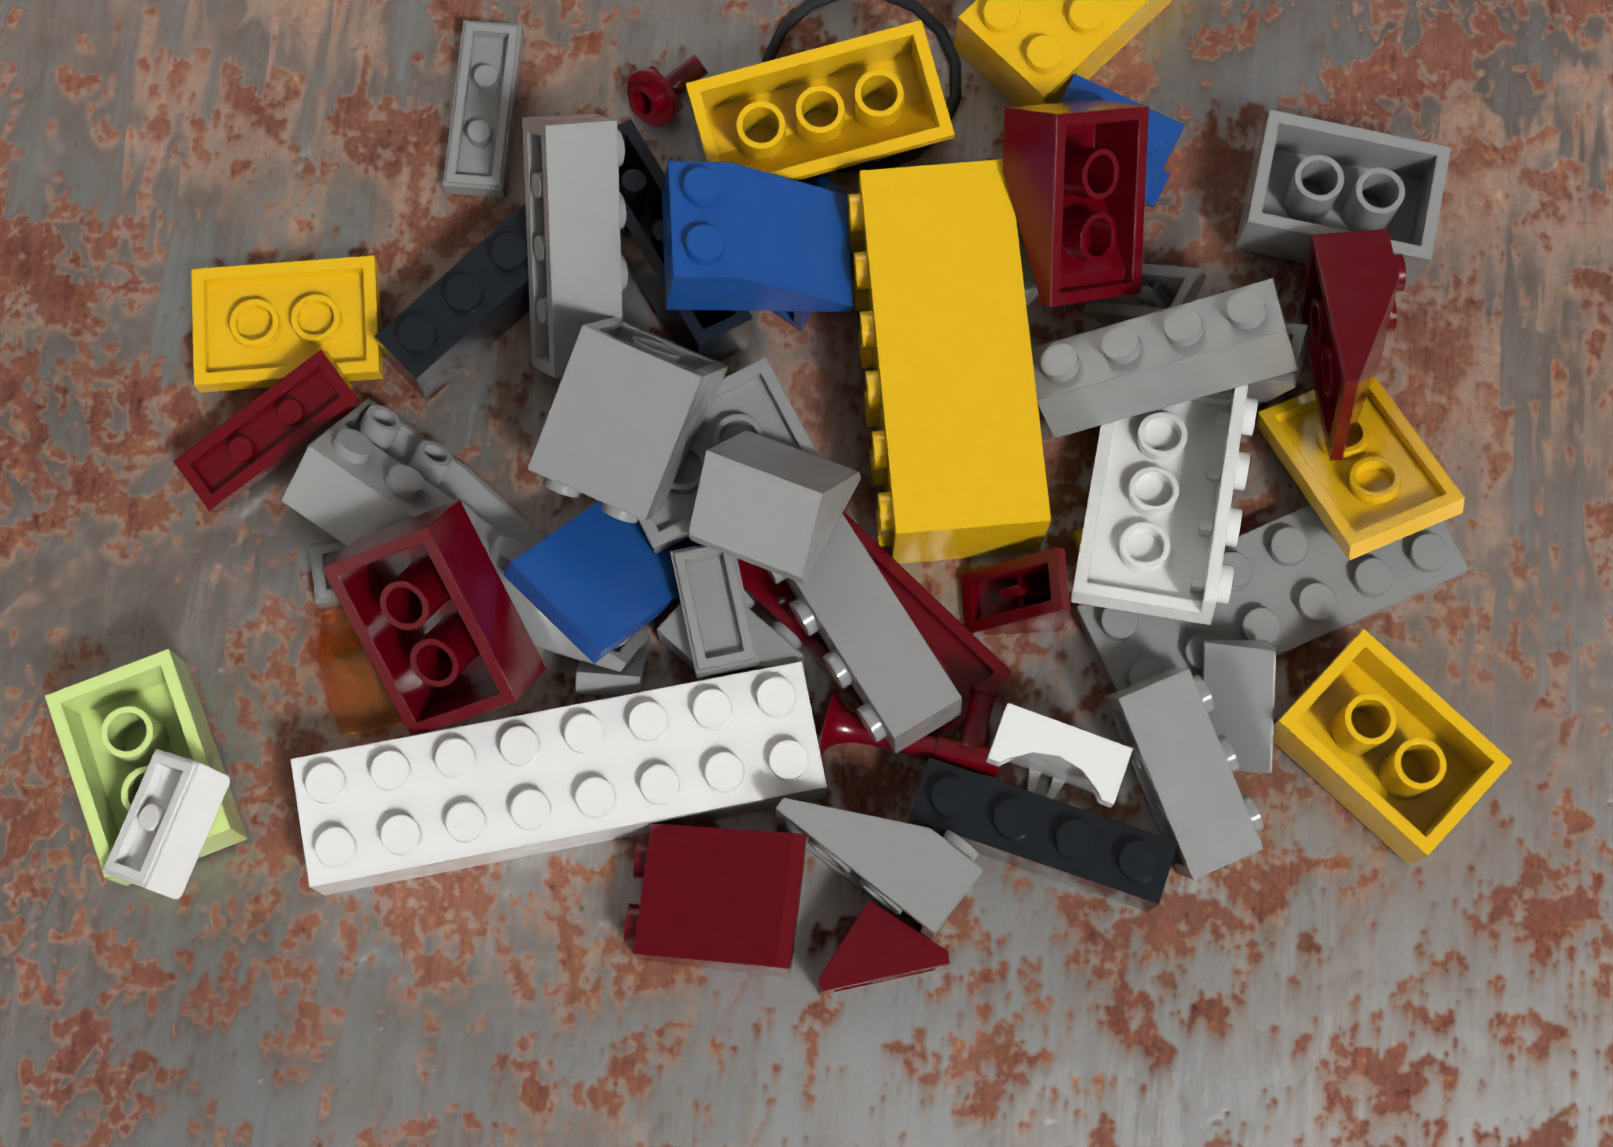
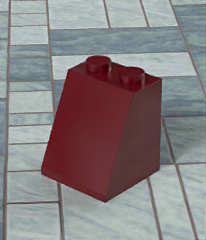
[624,824,807,979]

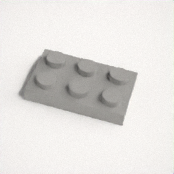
[638,357,819,554]

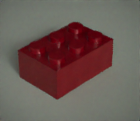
[322,499,546,736]

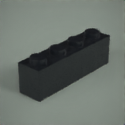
[617,119,753,362]
[374,203,530,402]
[907,757,1178,912]

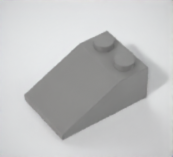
[776,798,984,940]

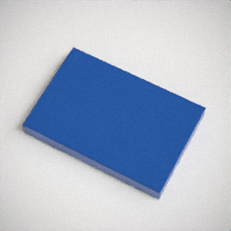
[504,501,699,664]

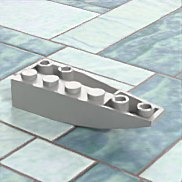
[281,398,650,672]

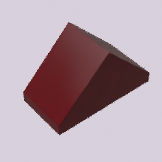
[960,547,1070,636]
[818,900,950,996]

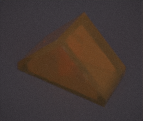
[318,609,403,736]

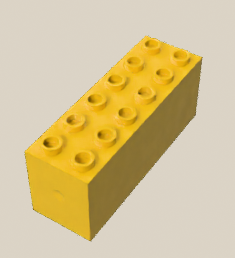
[848,159,1051,564]

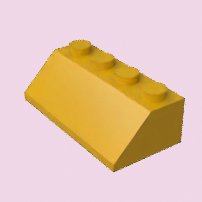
[686,20,955,181]

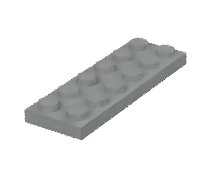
[1074,505,1469,693]

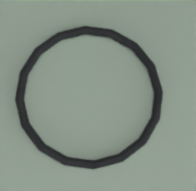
[762,0,961,173]

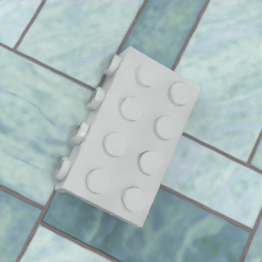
[1071,384,1258,625]

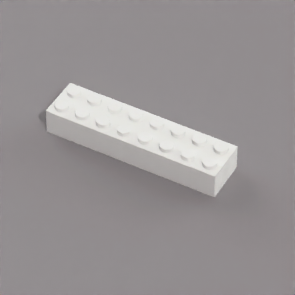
[290,661,827,896]

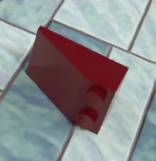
[1003,100,1149,307]
[1298,229,1406,461]

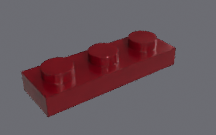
[173,349,364,513]

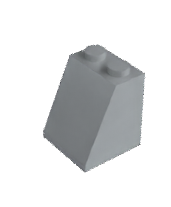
[528,317,728,523]

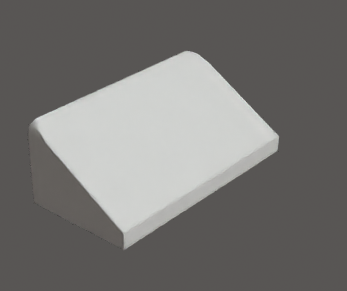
[103,749,230,899]

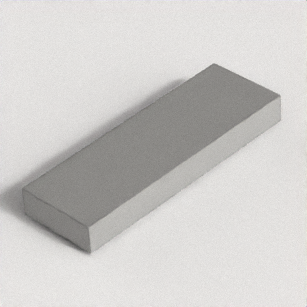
[443,20,524,198]

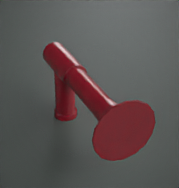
[820,685,1000,778]

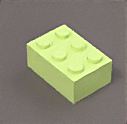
[45,649,248,886]

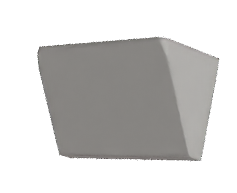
[1202,640,1276,774]

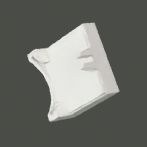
[986,703,1133,808]

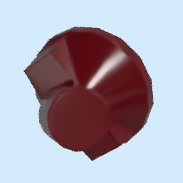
[627,54,708,127]

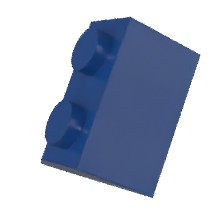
[661,161,854,312]

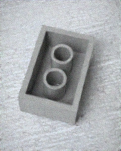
[1235,109,1451,286]

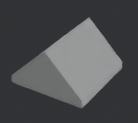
[688,430,861,584]

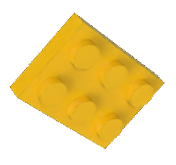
[191,255,383,393]
[1257,376,1465,560]

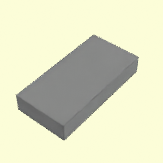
[670,545,760,679]

